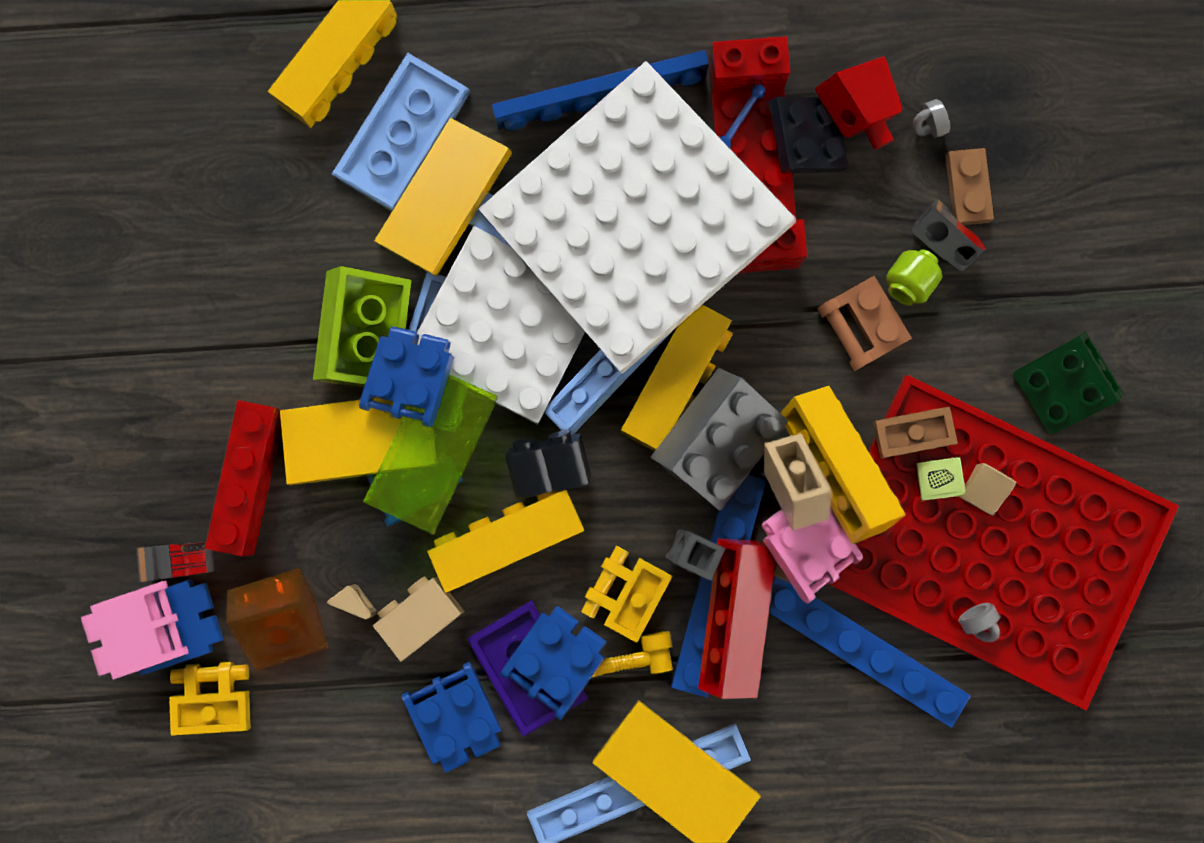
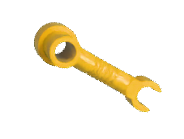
[592,631,673,677]

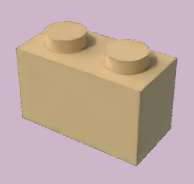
[764,433,832,531]
[373,576,465,662]

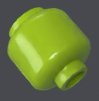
[886,249,943,306]

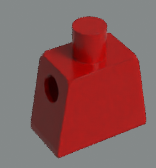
[814,56,902,150]

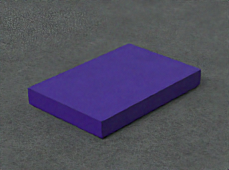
[467,600,588,737]

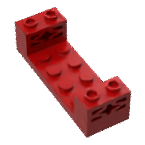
[708,36,807,273]

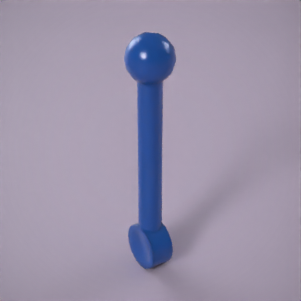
[719,84,765,149]

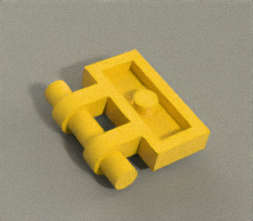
[581,545,672,643]
[169,662,251,735]

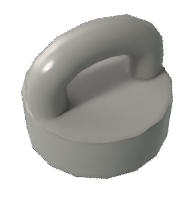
[912,99,950,138]
[958,603,1000,642]

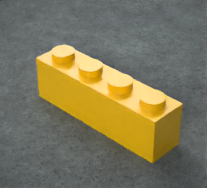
[268,0,397,128]
[621,305,733,451]
[780,386,906,544]
[427,490,585,593]

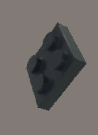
[769,97,849,173]

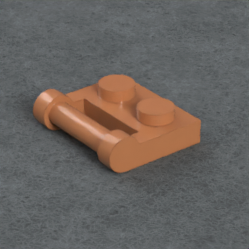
[817,275,912,371]

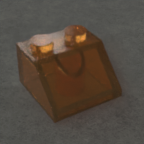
[227,568,328,671]

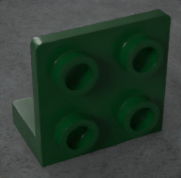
[1013,330,1124,435]

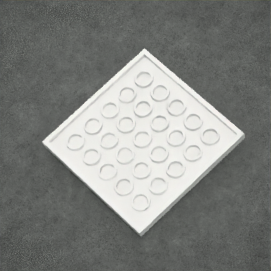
[479,61,796,374]

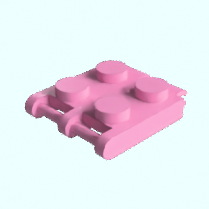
[762,506,863,603]
[81,581,189,679]

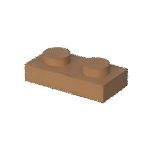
[945,148,994,225]
[873,407,958,459]

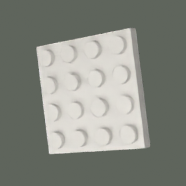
[417,226,585,425]

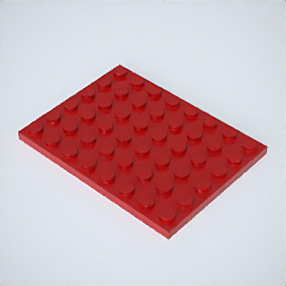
[827,375,1179,711]

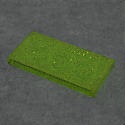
[363,374,498,535]

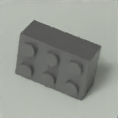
[650,368,788,511]

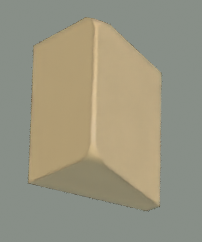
[959,463,1017,516]
[326,584,377,619]

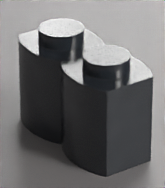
[505,430,592,498]

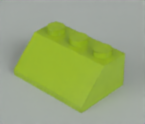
[313,266,411,387]

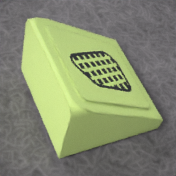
[916,457,966,501]

